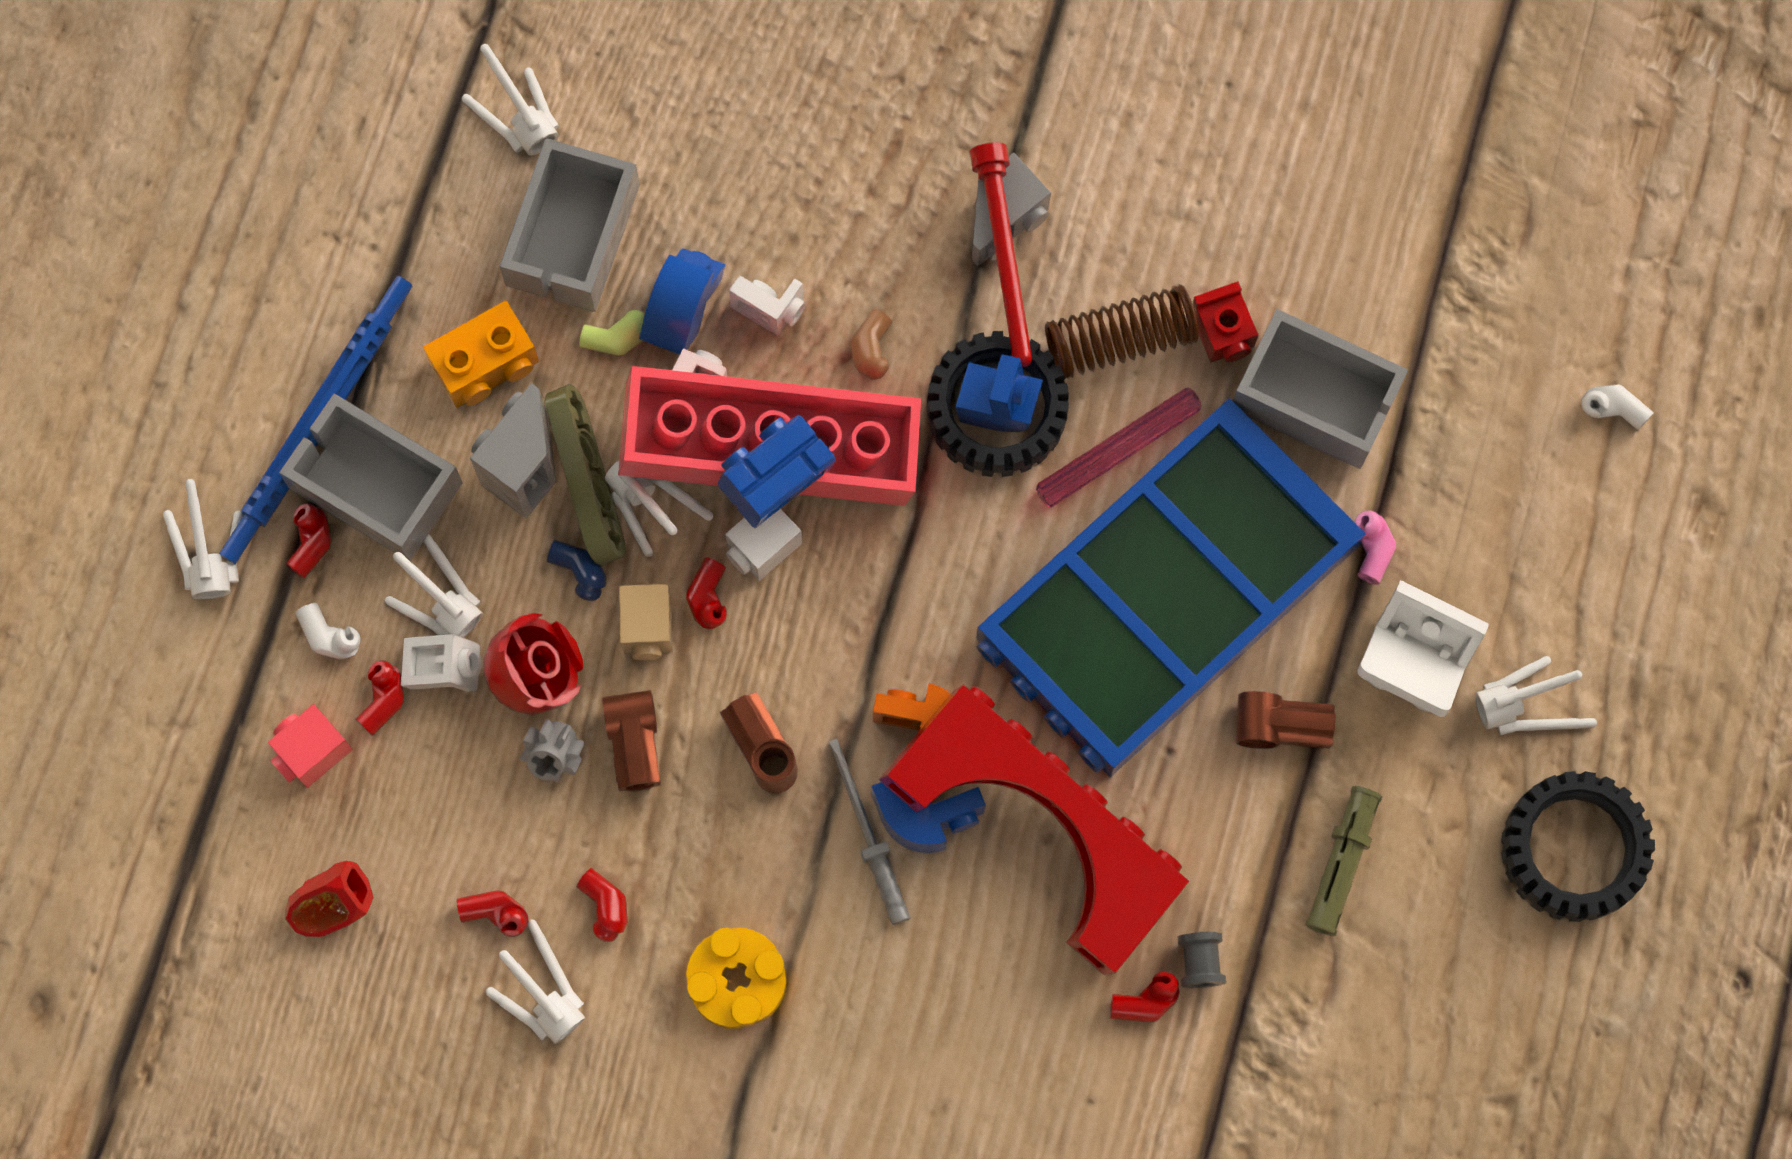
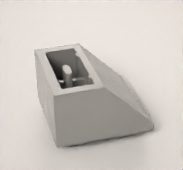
[470,383,556,519]

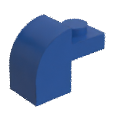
[639,248,726,355]
[956,354,1043,432]
[871,782,986,853]

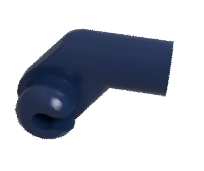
[547,540,606,601]

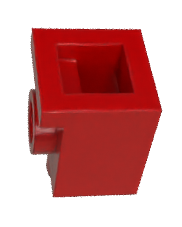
[1192,281,1259,363]

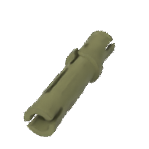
[1305,786,1382,936]

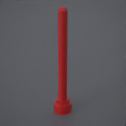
[969,142,1032,367]

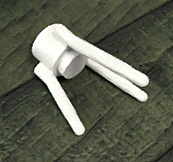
[462,44,559,156]
[605,461,713,557]
[163,479,243,599]
[385,534,484,638]
[1475,656,1597,736]
[486,920,585,1044]

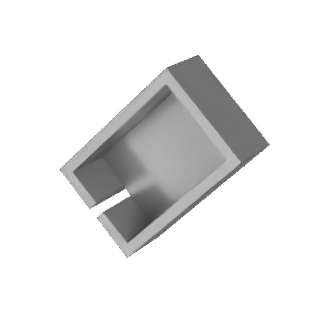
[500,138,640,312]
[1233,309,1408,469]
[279,394,463,561]

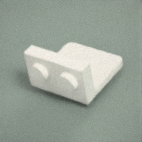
[1357,580,1489,717]

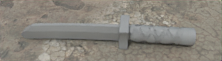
[829,738,910,925]

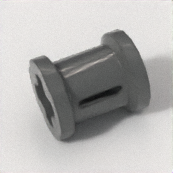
[1177,932,1226,988]

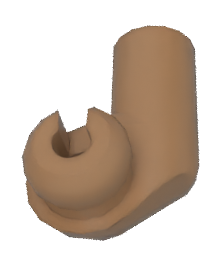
[850,309,892,380]

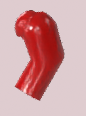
[457,890,528,937]

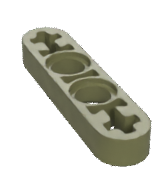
[545,384,626,566]

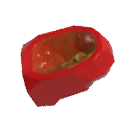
[285,860,374,937]

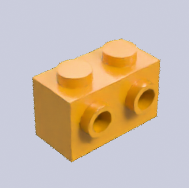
[423,300,539,408]

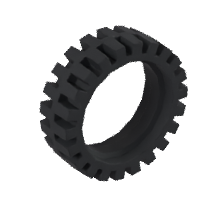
[927,331,1069,477]
[1501,771,1655,922]

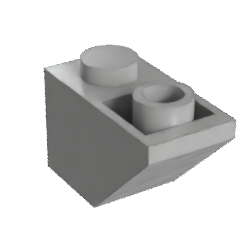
[972,153,1051,267]

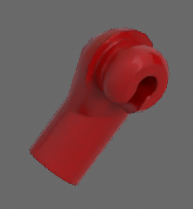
[285,503,332,579]
[686,557,727,629]
[356,660,404,736]
[576,868,628,942]
[1110,972,1180,1023]

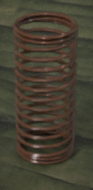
[1045,284,1199,380]

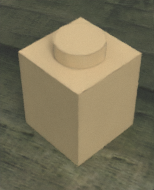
[619,584,673,661]

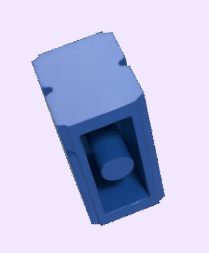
[718,415,836,529]

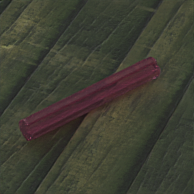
[1036,387,1202,507]

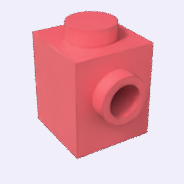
[268,704,353,788]

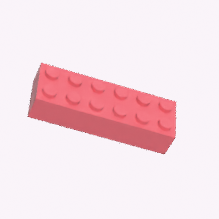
[618,366,921,506]

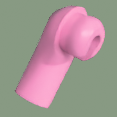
[1355,510,1396,585]

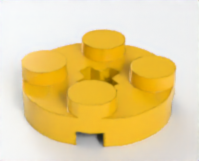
[686,928,786,1030]

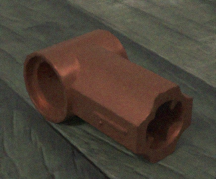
[602,690,661,792]
[1235,691,1336,749]
[720,692,798,793]

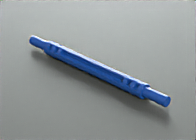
[219,276,413,564]

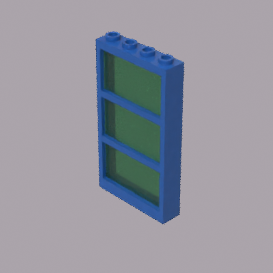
[976,398,1366,778]

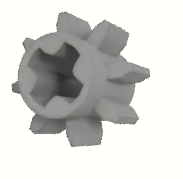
[520,719,584,782]

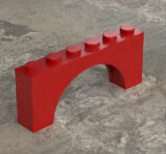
[878,684,1189,975]

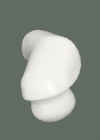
[1581,385,1654,430]
[295,603,361,660]

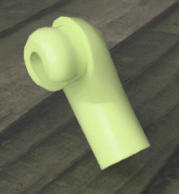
[580,310,645,356]

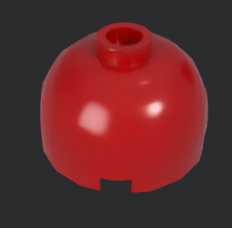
[483,613,583,715]

